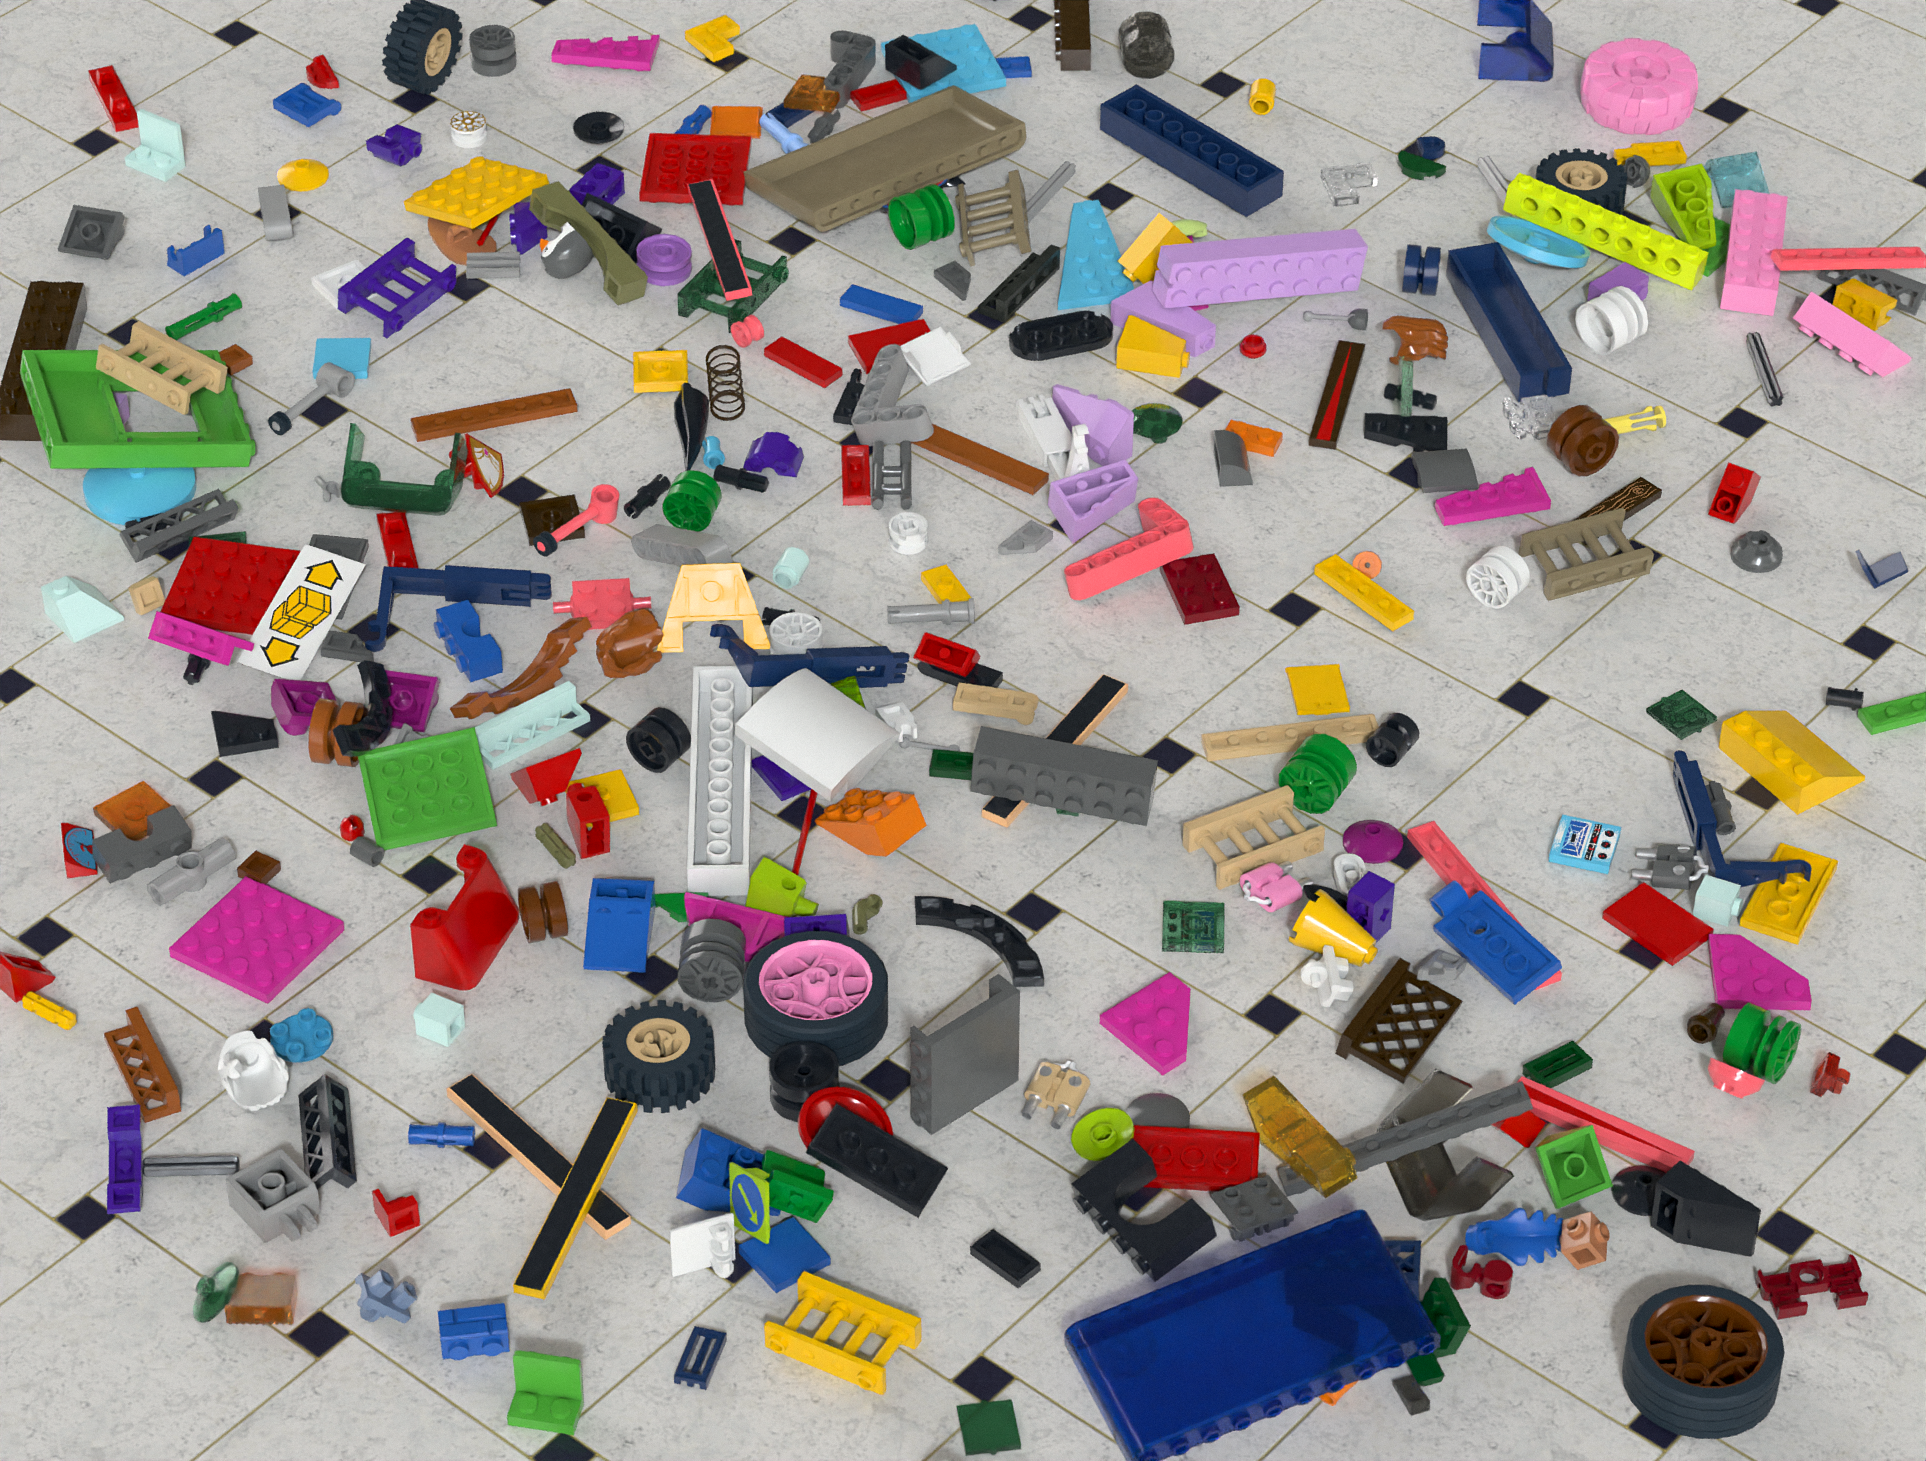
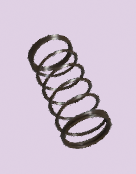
[705,345,745,421]

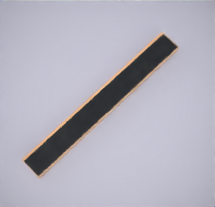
[982,674,1128,828]
[446,1074,631,1240]

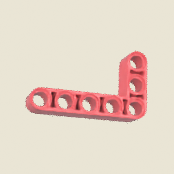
[1064,498,1194,600]

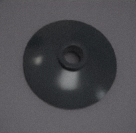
[573,111,624,143]
[1611,1165,1666,1216]

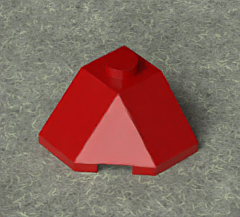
[510,748,582,807]

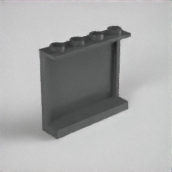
[910,974,1020,1135]

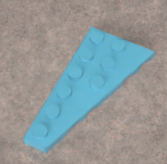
[1058,200,1134,310]

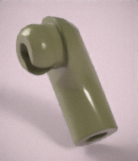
[852,894,883,935]

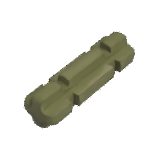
[535,823,576,869]

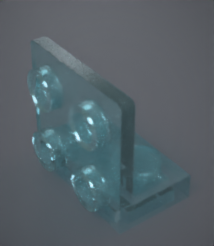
[1704,151,1770,208]

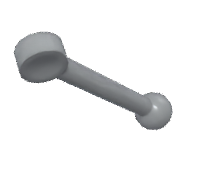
[899,737,960,751]

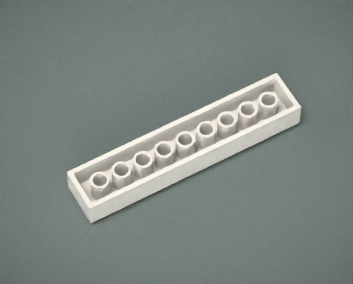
[687,666,753,896]

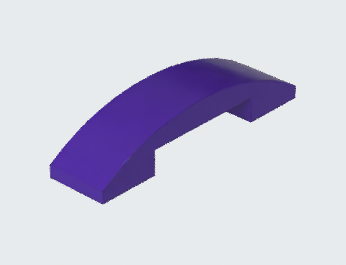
[107,1105,143,1214]

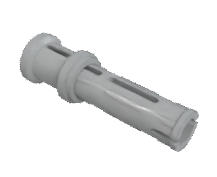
[887,598,975,625]

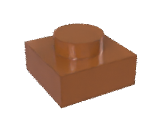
[219,344,253,375]

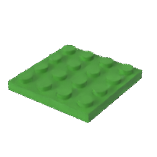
[358,727,497,851]

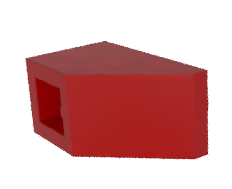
[1708,462,1761,525]

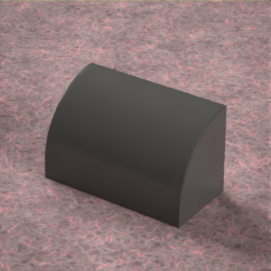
[1213,430,1253,487]

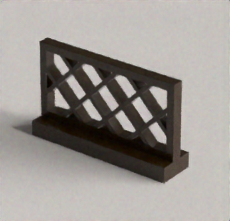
[1335,958,1463,1084]

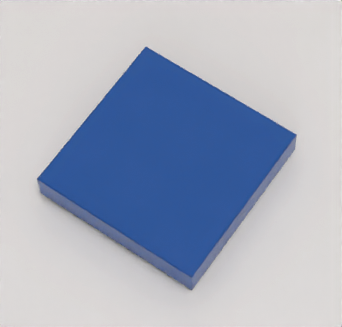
[739,1217,831,1293]

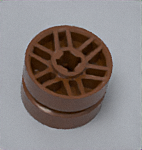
[518,881,568,944]

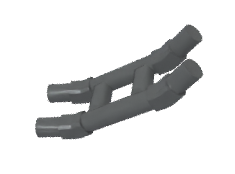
[872,441,912,510]

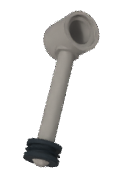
[268,362,355,436]

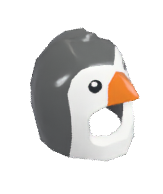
[539,222,594,279]

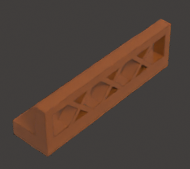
[104,1007,181,1123]

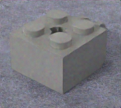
[226,1149,320,1243]

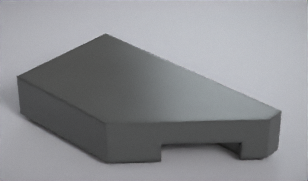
[934,261,971,301]
[320,630,374,662]

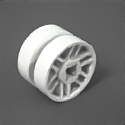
[1466,546,1530,609]
[769,612,823,655]

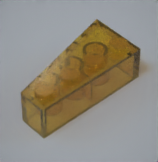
[1242,1076,1358,1198]

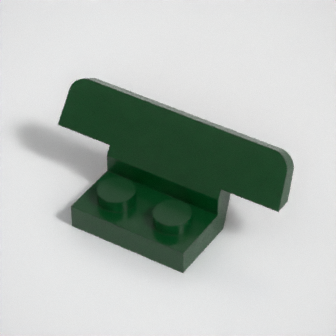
[1377,1278,1471,1386]

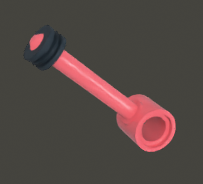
[533,484,619,557]

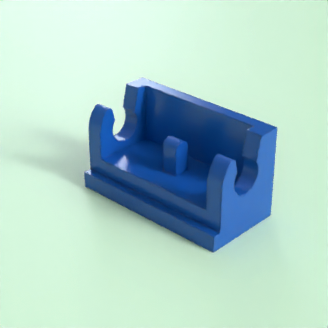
[167,225,225,277]

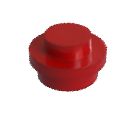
[1240,334,1267,359]

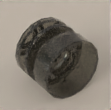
[1118,11,1175,79]

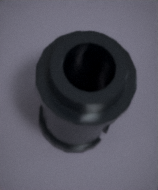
[1826,687,1864,711]

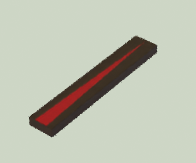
[1309,340,1365,450]

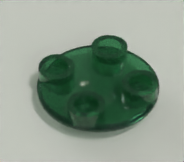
[1132,403,1183,444]

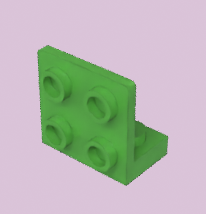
[507,1350,584,1435]

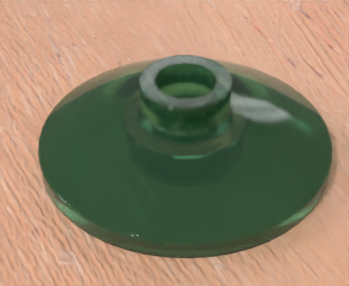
[193,1262,239,1323]

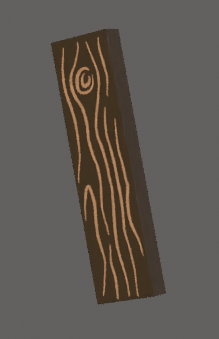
[1573,477,1662,546]

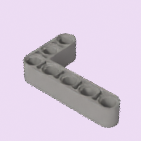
[851,344,934,446]
[631,524,733,623]

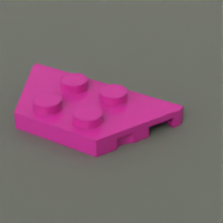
[684,892,787,962]

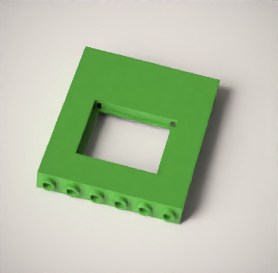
[20,350,255,469]

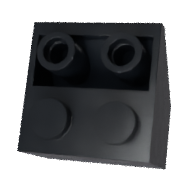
[885,34,957,90]

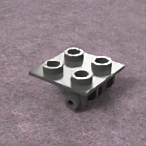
[1210,1175,1298,1242]

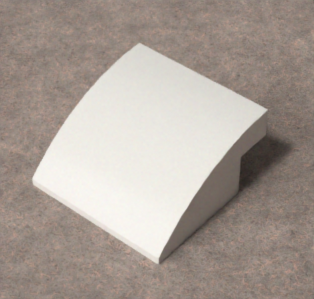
[735,668,900,801]

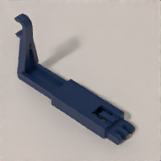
[365,565,552,652]
[710,624,910,689]
[1673,750,1812,888]

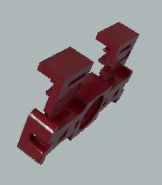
[1755,1254,1869,1320]

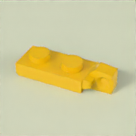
[1613,141,1687,166]

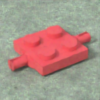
[553,578,651,630]

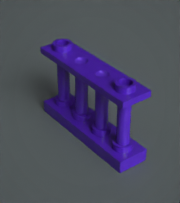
[337,237,457,338]

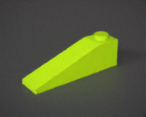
[1650,163,1716,249]

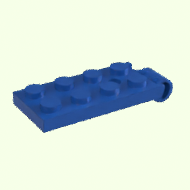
[1429,880,1562,1005]

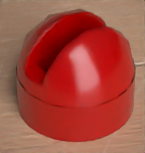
[340,815,365,841]

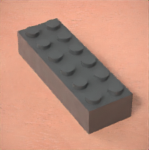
[970,726,1158,826]

